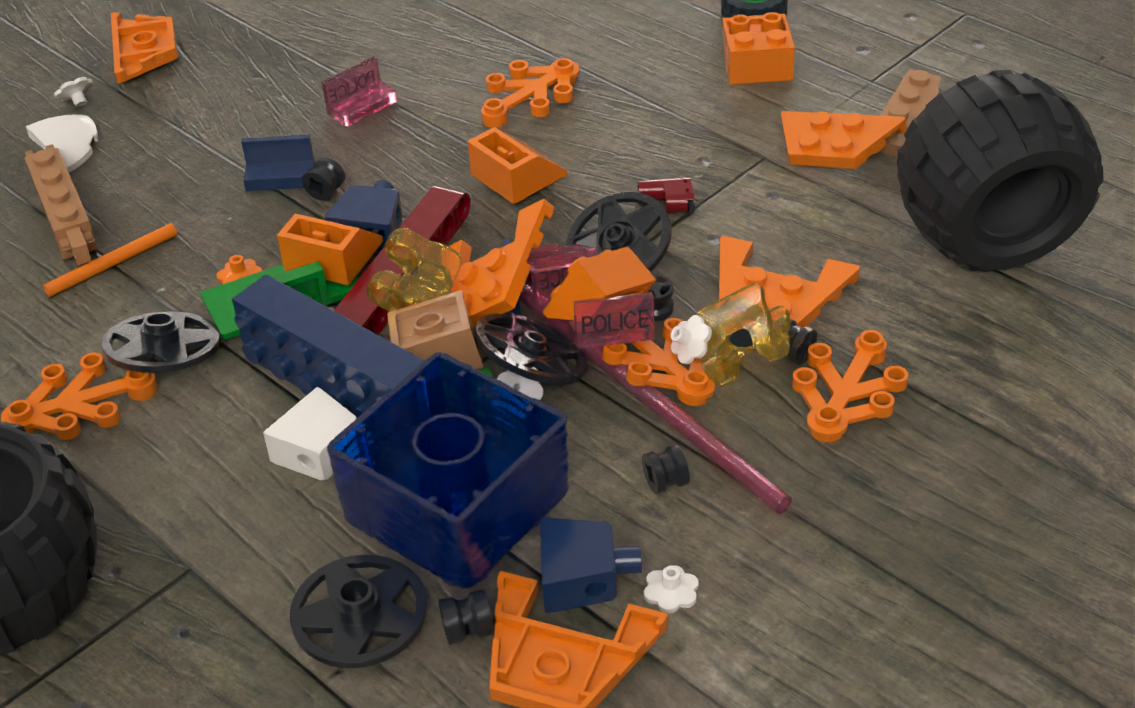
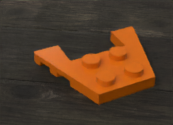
[438,198,554,327]
[719,235,860,335]
[489,571,668,708]

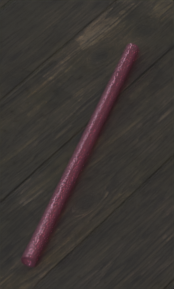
[519,285,792,514]

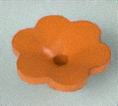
[217,255,262,284]

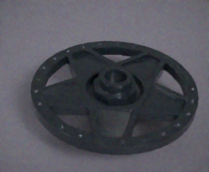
[565,192,672,272]
[102,311,220,373]
[474,313,587,385]
[290,555,427,668]

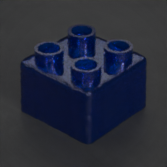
[327,352,569,589]

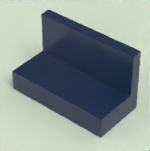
[241,134,315,191]

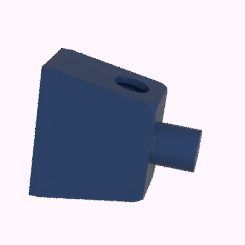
[324,180,402,251]
[540,518,642,613]

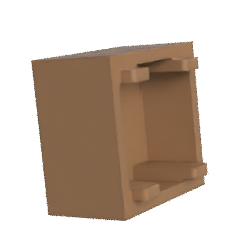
[387,290,483,381]

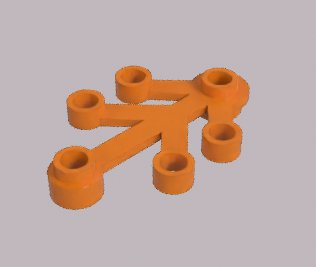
[481,58,580,128]
[602,310,715,406]
[792,330,909,443]
[1,352,158,440]

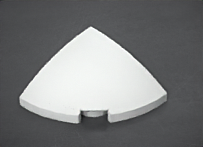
[26,115,98,172]

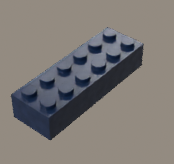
[232,274,446,454]

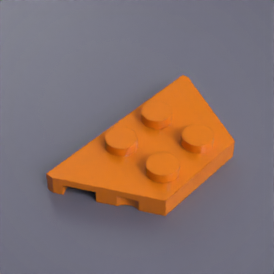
[111,12,178,84]
[781,111,907,169]

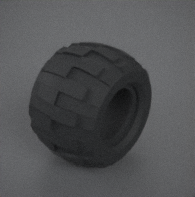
[897,70,1104,272]
[0,422,97,655]

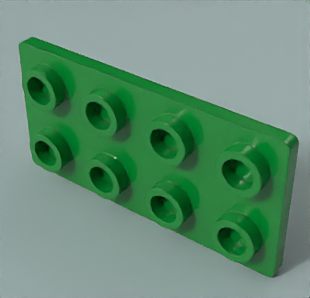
[200,261,359,340]

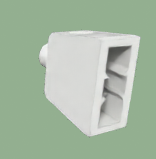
[263,387,369,481]

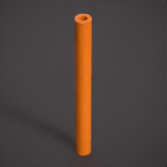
[43,223,178,298]

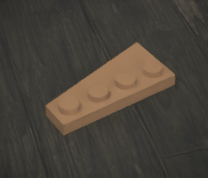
[878,69,940,157]

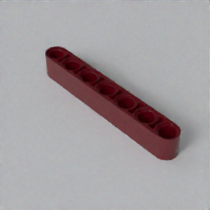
[334,186,470,335]

